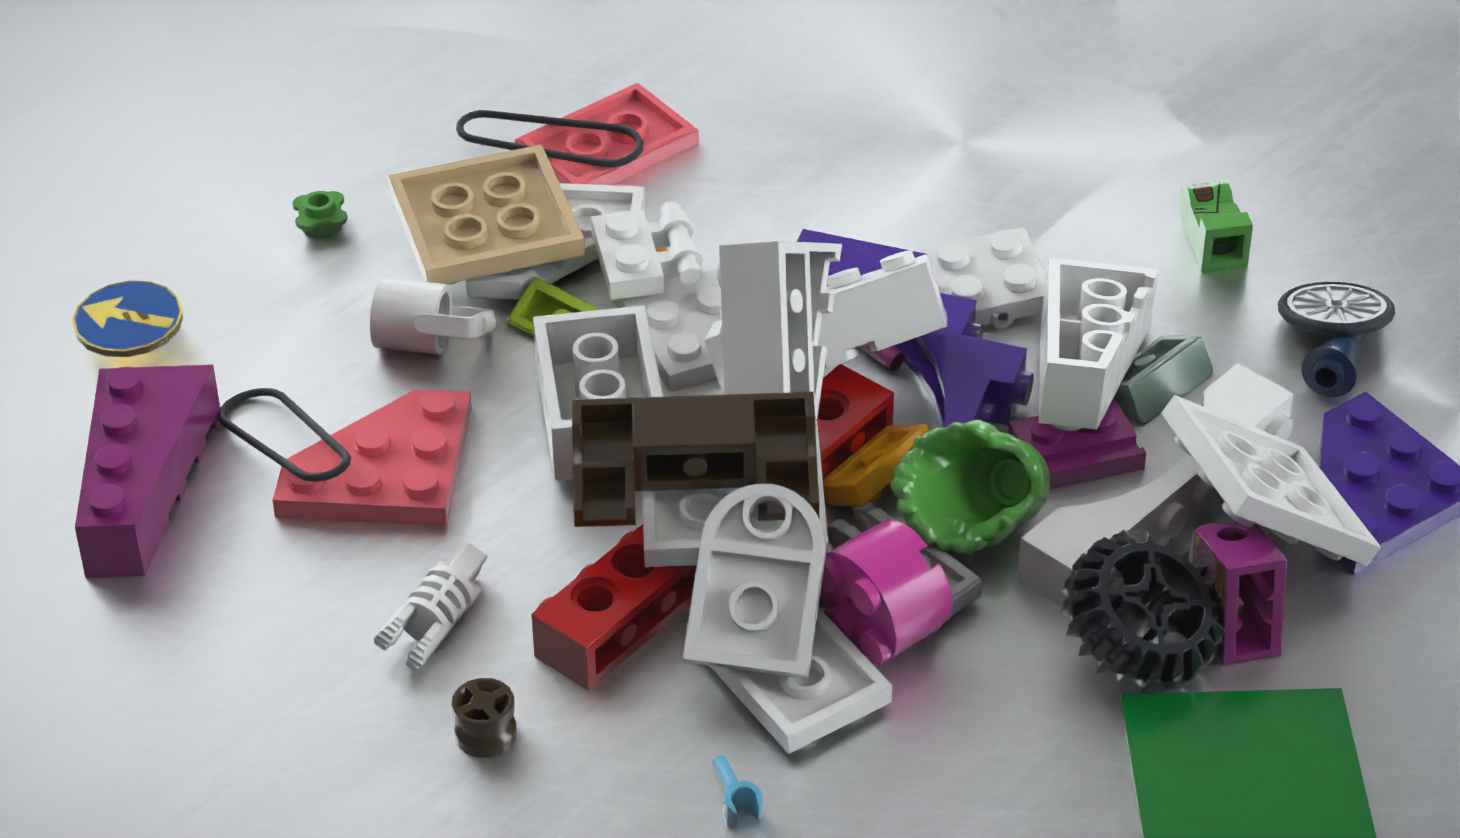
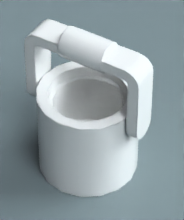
[370,277,496,355]

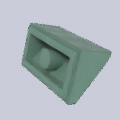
[1112,335,1213,423]

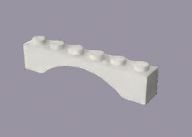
[1017,363,1294,608]

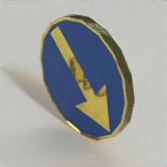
[72,280,184,358]

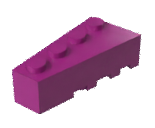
[75,364,220,578]

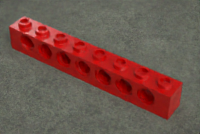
[531,364,894,691]

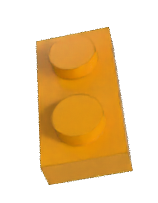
[823,424,930,509]

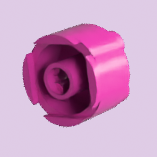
[821,519,953,666]

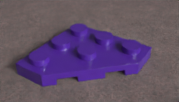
[1319,392,1460,574]

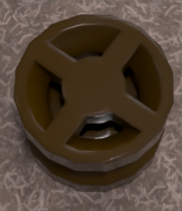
[451,678,517,758]

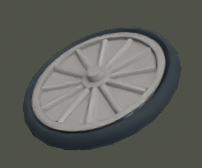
[1278,282,1396,336]

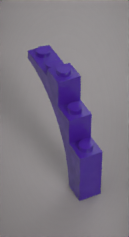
[796,229,1034,428]

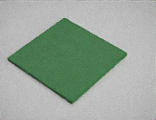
[1120,688,1376,838]

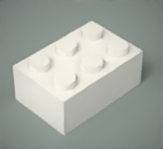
[533,305,663,480]

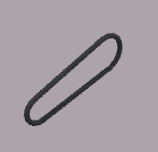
[456,110,644,167]
[217,388,351,482]

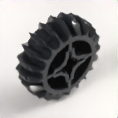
[1060,529,1226,693]

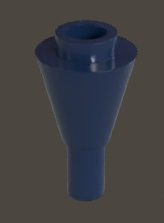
[1301,334,1363,397]

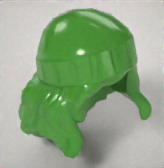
[890,420,1050,555]

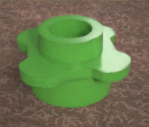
[292,191,348,238]

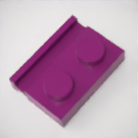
[1008,399,1146,490]

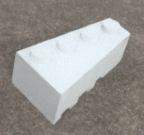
[704,250,948,389]
[1039,258,1159,431]

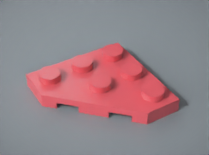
[272,389,472,525]

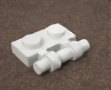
[591,201,703,300]

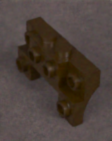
[572,392,820,527]

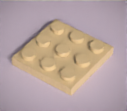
[388,144,585,285]

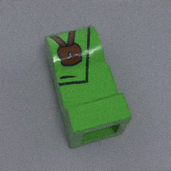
[1180,180,1253,272]

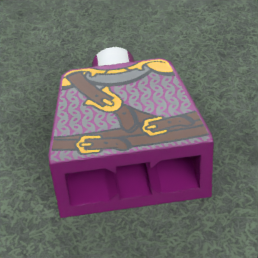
[1192,521,1287,665]

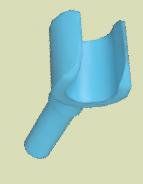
[712,755,763,827]

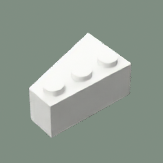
[717,241,842,419]

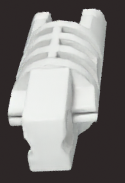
[373,543,488,672]

